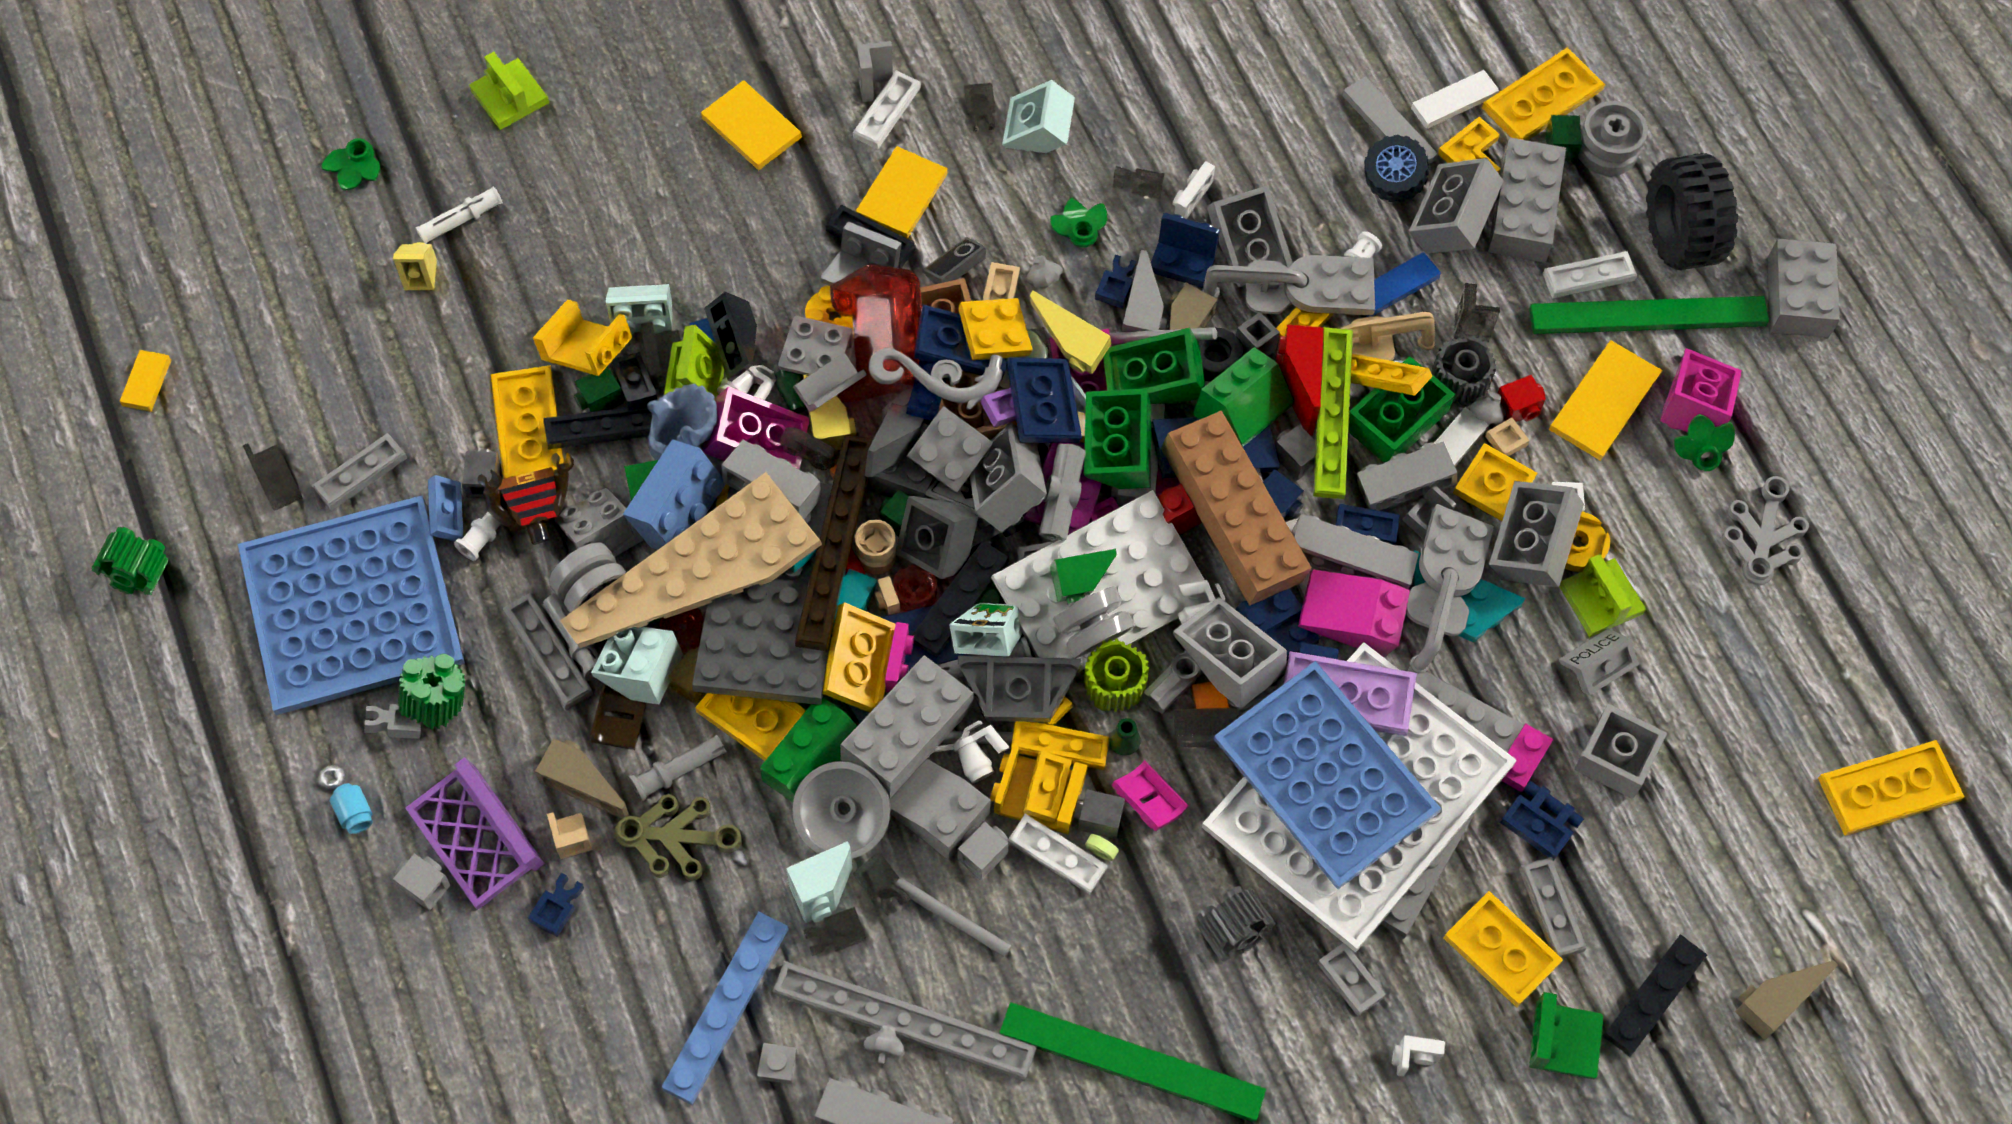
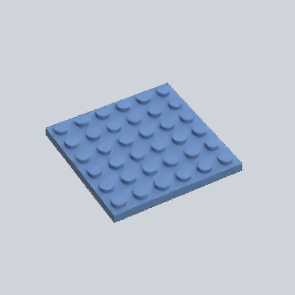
[238,495,465,715]

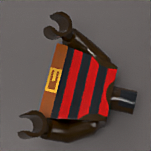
[478,452,574,545]

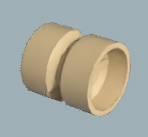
[855,520,896,575]

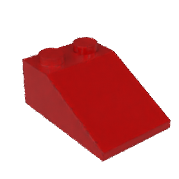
[1275,324,1324,436]

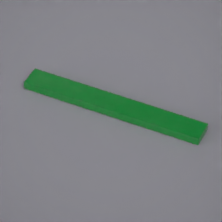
[1529,296,1769,334]
[999,1002,1266,1123]

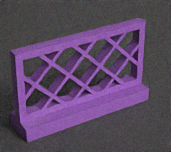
[405,757,545,910]

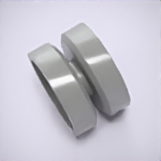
[1578,101,1648,176]
[549,542,626,613]
[1053,586,1136,659]

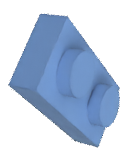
[428,475,463,542]

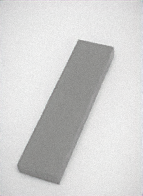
[1342,76,1438,164]
[502,593,593,710]

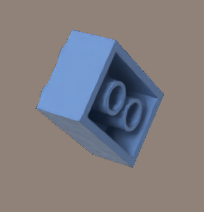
[623,439,725,550]

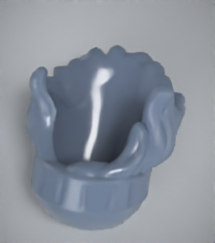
[647,384,717,460]

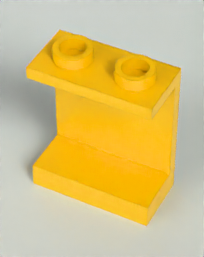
[533,299,632,376]
[990,744,1088,835]

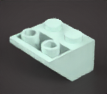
[606,284,673,334]
[591,627,683,705]

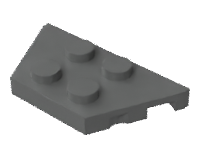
[958,656,1081,722]

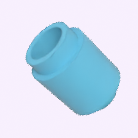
[329,783,373,834]

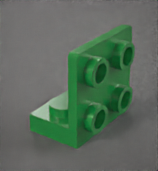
[1529,992,1603,1080]

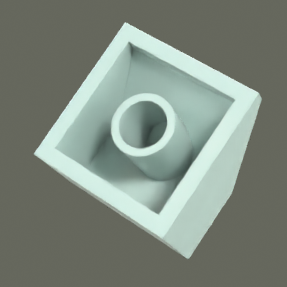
[1002,80,1075,153]
[786,841,853,923]

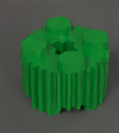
[91,527,168,596]
[398,654,465,729]

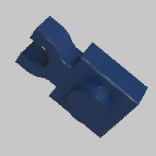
[1095,254,1137,309]
[528,872,584,937]

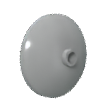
[793,761,890,858]

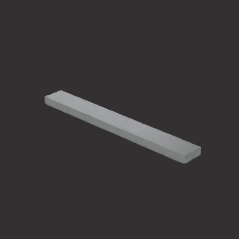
[772,961,1037,1081]

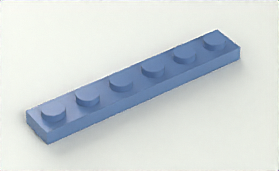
[662,911,788,1105]

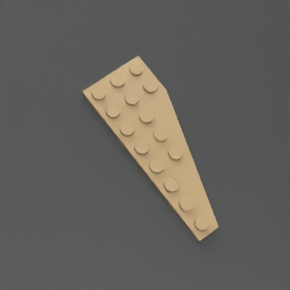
[560,472,822,648]

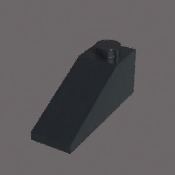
[704,292,757,382]

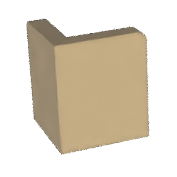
[547,812,592,859]

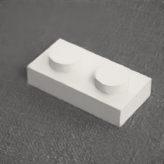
[1173,161,1215,219]

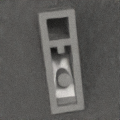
[1122,250,1168,332]

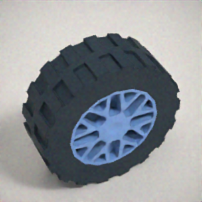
[1364,135,1429,202]

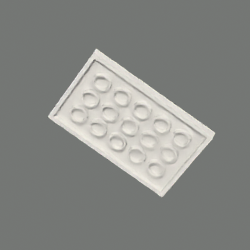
[991,490,1209,673]

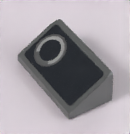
[922,237,986,284]

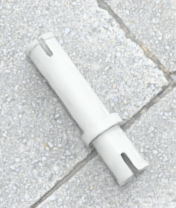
[415,186,503,244]

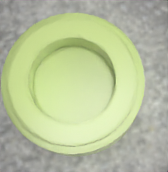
[1085,834,1119,862]

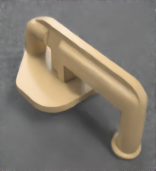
[1339,312,1435,361]

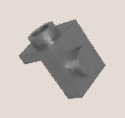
[1402,485,1456,540]

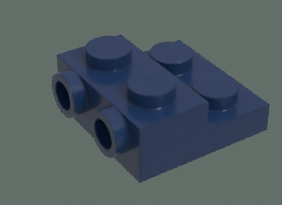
[1235,588,1320,662]

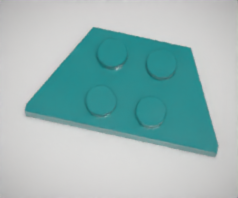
[1413,550,1525,642]

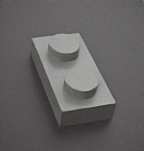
[1317,943,1386,1017]

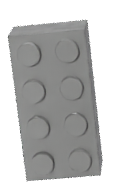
[1488,137,1566,263]
[841,655,974,798]

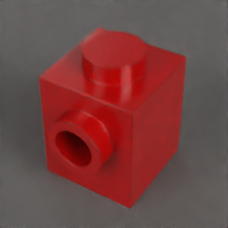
[1497,374,1546,422]
[1157,484,1202,535]

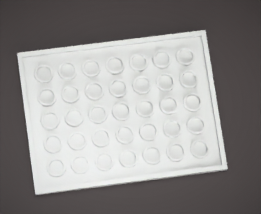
[1202,642,1517,952]

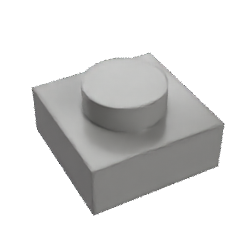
[757,1043,797,1084]

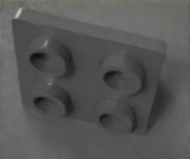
[820,222,901,303]

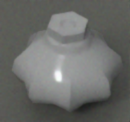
[1026,256,1063,288]
[1470,392,1507,425]
[864,1025,904,1064]

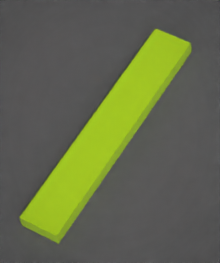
[1313,327,1353,499]

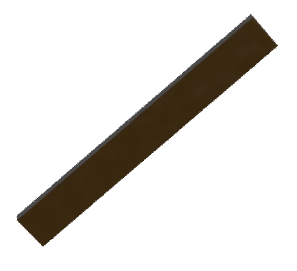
[795,435,873,651]

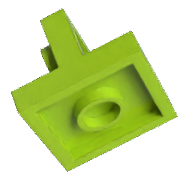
[469,52,549,130]
[664,325,724,398]
[1559,554,1646,637]

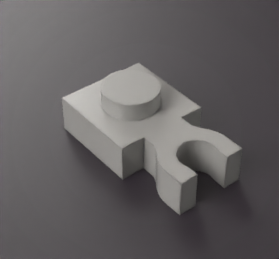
[364,704,421,739]

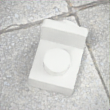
[1392,1035,1445,1076]

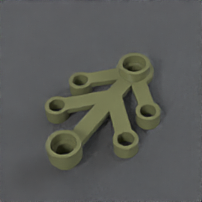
[615,794,742,881]

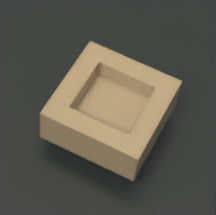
[1485,418,1530,457]
[874,576,900,616]

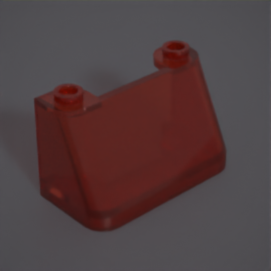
[830,264,927,402]

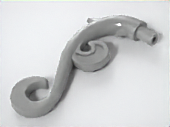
[869,348,1003,410]

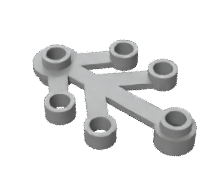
[1722,476,1809,585]

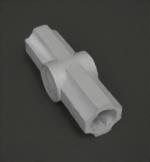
[1039,444,1086,541]
[1142,650,1203,714]

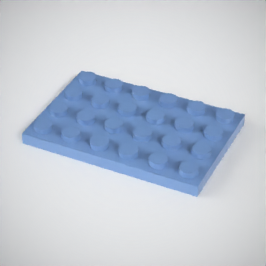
[1214,661,1441,890]

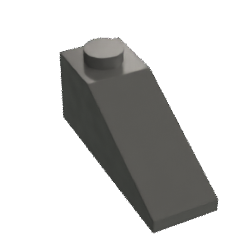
[865,403,929,477]

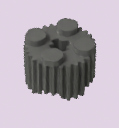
[1431,335,1497,406]
[1197,886,1276,962]

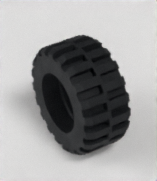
[1646,153,1738,270]

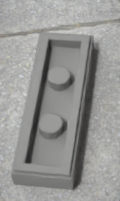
[311,433,407,511]
[1519,857,1587,958]

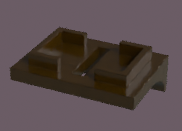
[590,683,647,750]

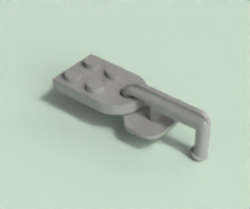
[1203,255,1375,315]
[1406,504,1494,673]

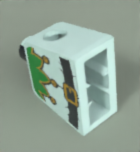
[949,601,1022,657]

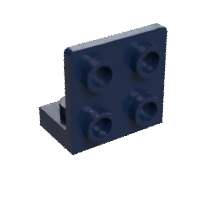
[1151,213,1220,289]

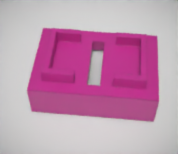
[1111,760,1189,831]

